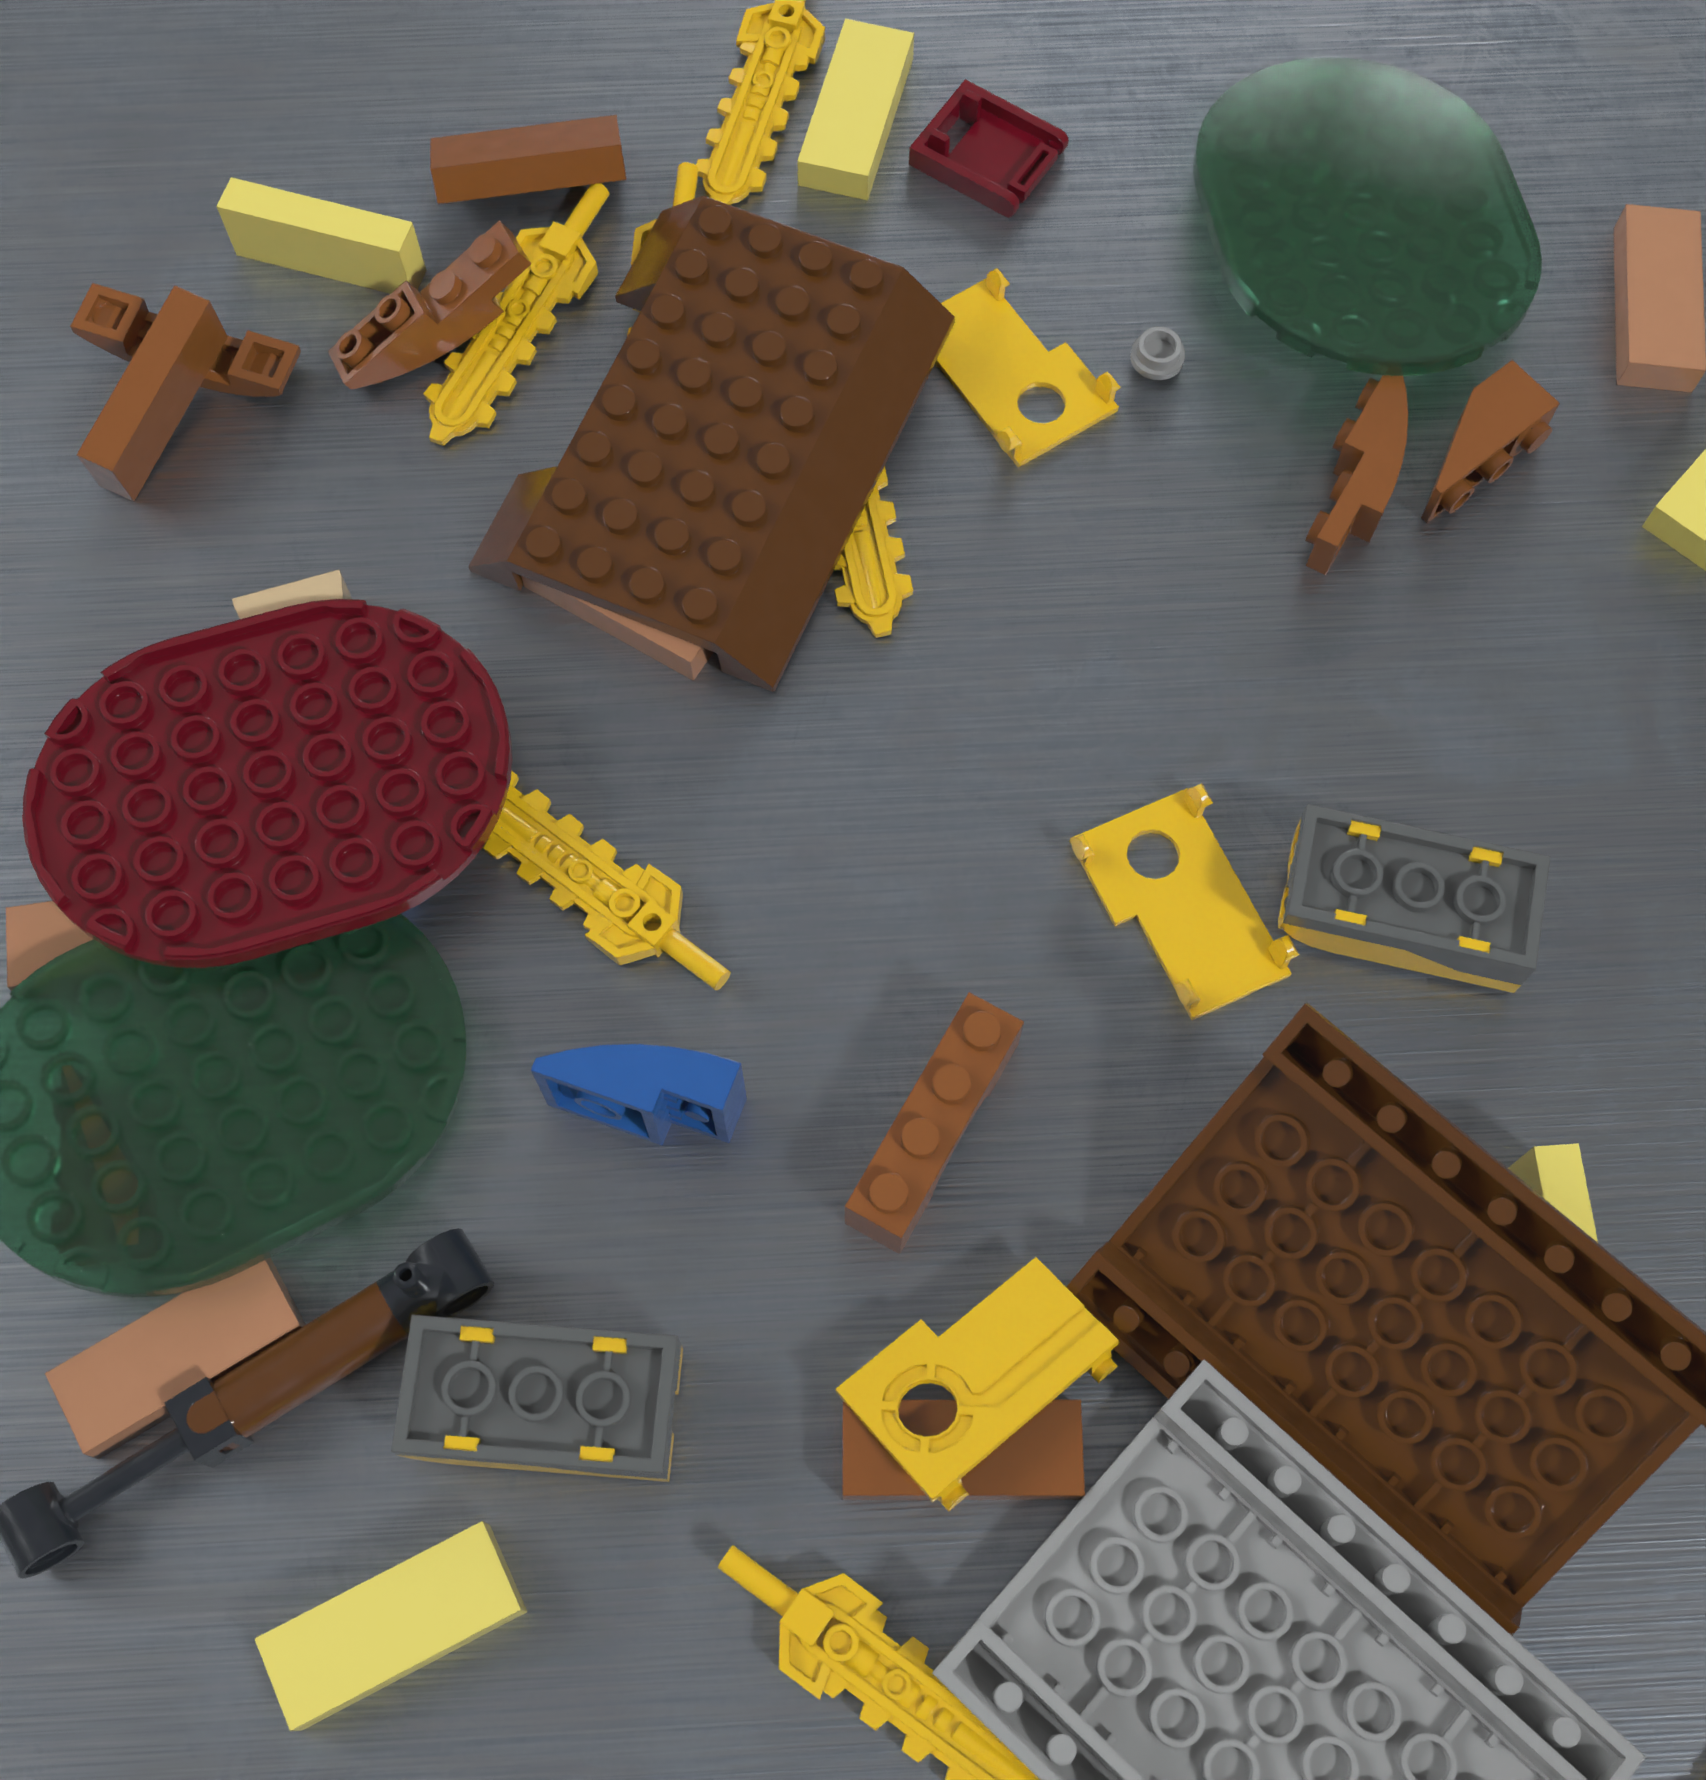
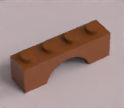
[845,992,1024,1254]

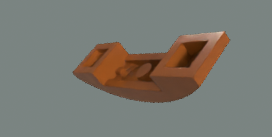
[70,283,301,397]

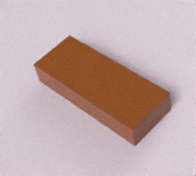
[430,115,626,204]
[76,285,228,502]
[843,1400,1085,1500]

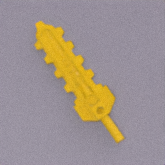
[696,0,825,205]
[423,183,609,446]
[834,467,913,638]
[483,770,731,991]
[717,1545,1039,1780]

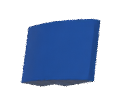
[531,1044,747,1146]

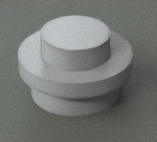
[1130,326,1185,380]

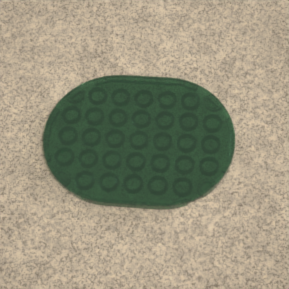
[1193,57,1542,376]
[0,914,467,1297]

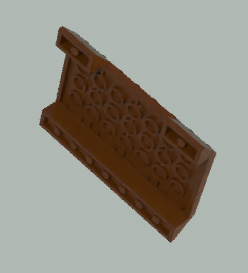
[468,196,955,692]

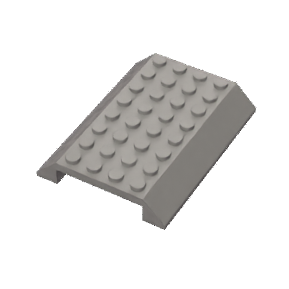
[932,1360,1646,1780]

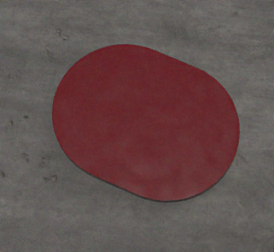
[22,599,512,968]

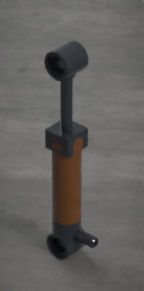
[0,1228,494,1579]

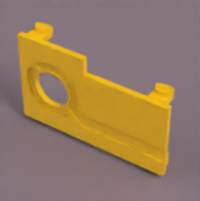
[935,268,1121,468]
[1069,783,1299,1020]
[835,1257,1119,1511]

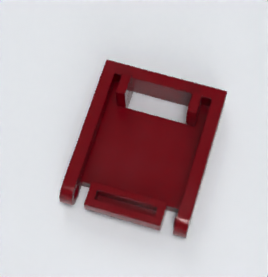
[909,79,1069,217]

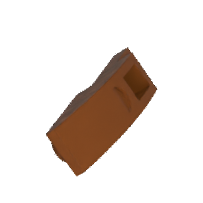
[328,220,531,390]
[1305,361,1408,575]

